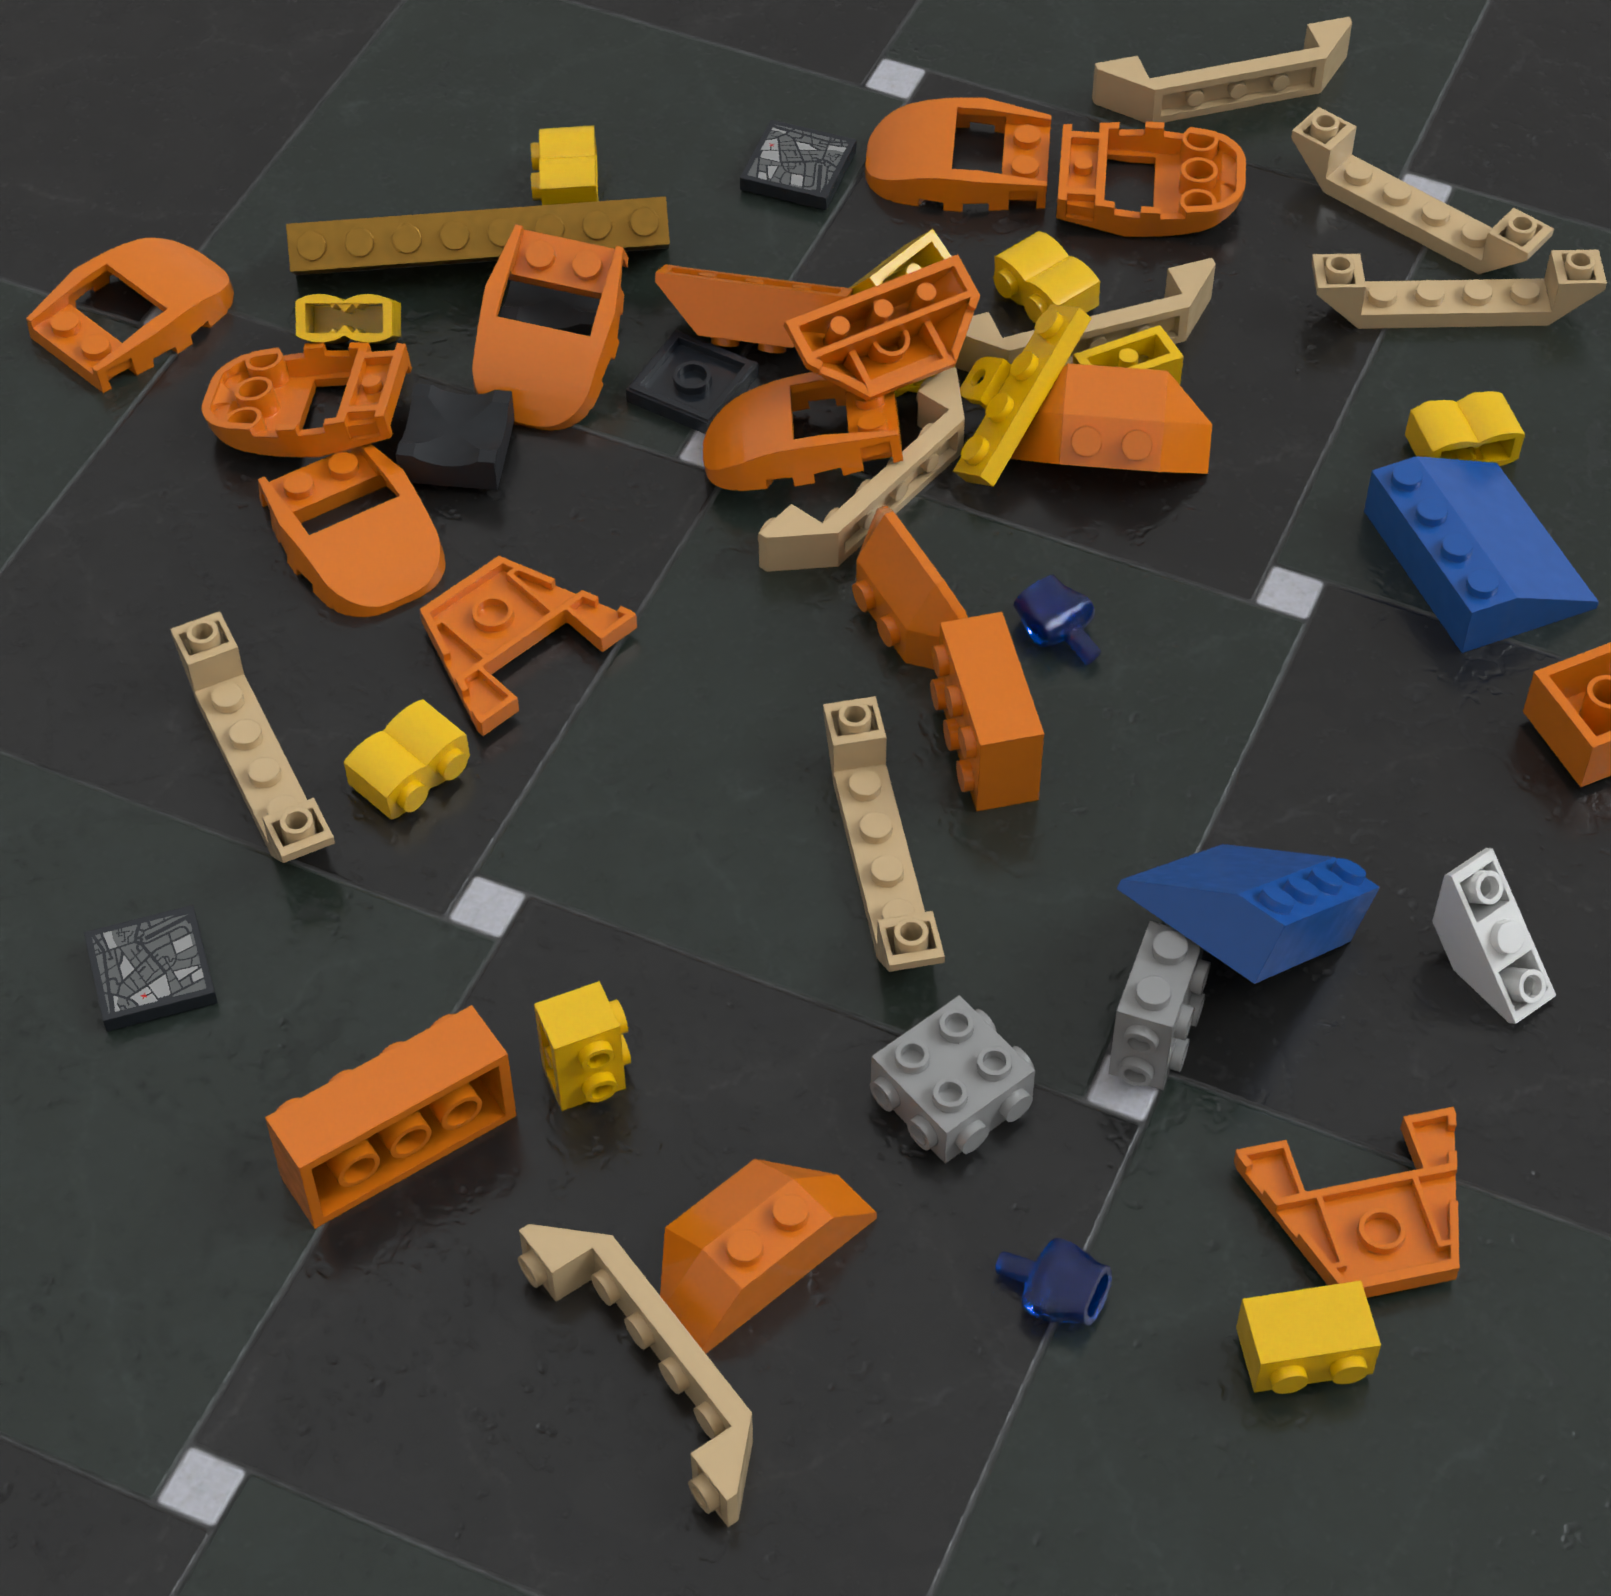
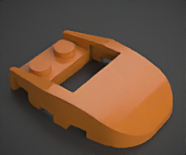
[865,98,1052,212]
[1056,121,1246,237]
[472,224,629,430]
[26,238,234,393]
[202,342,412,457]
[703,372,903,491]
[258,443,446,617]

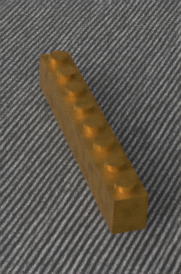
[286,196,670,275]

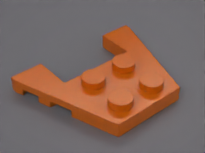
[420,556,637,736]
[1234,1107,1460,1298]

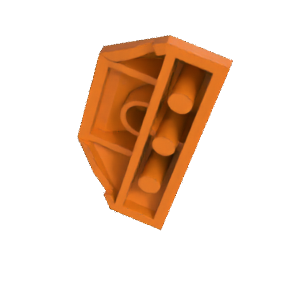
[783,254,980,401]
[655,264,853,353]
[1010,363,1212,474]
[852,505,968,670]
[660,1159,877,1354]

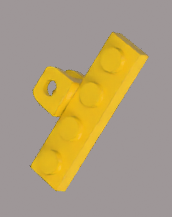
[953,304,1092,487]

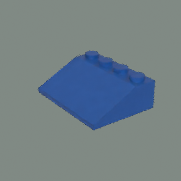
[1364,456,1599,653]
[1117,844,1380,984]

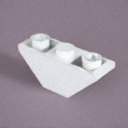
[1432,848,1556,1024]

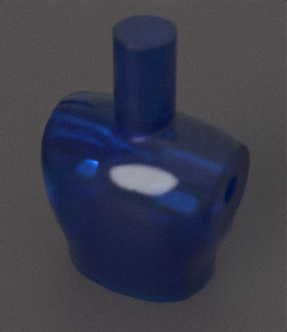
[1013,575,1102,665]
[995,1238,1112,1326]

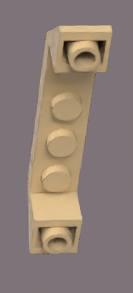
[1092,17,1352,122]
[1291,107,1554,274]
[1311,250,1607,329]
[955,258,1216,377]
[758,367,965,572]
[170,611,335,863]
[823,696,945,972]
[518,1224,753,1527]

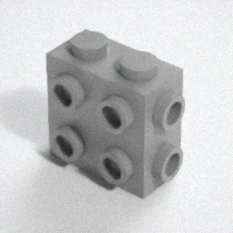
[1108,921,1211,1090]
[870,995,1035,1163]

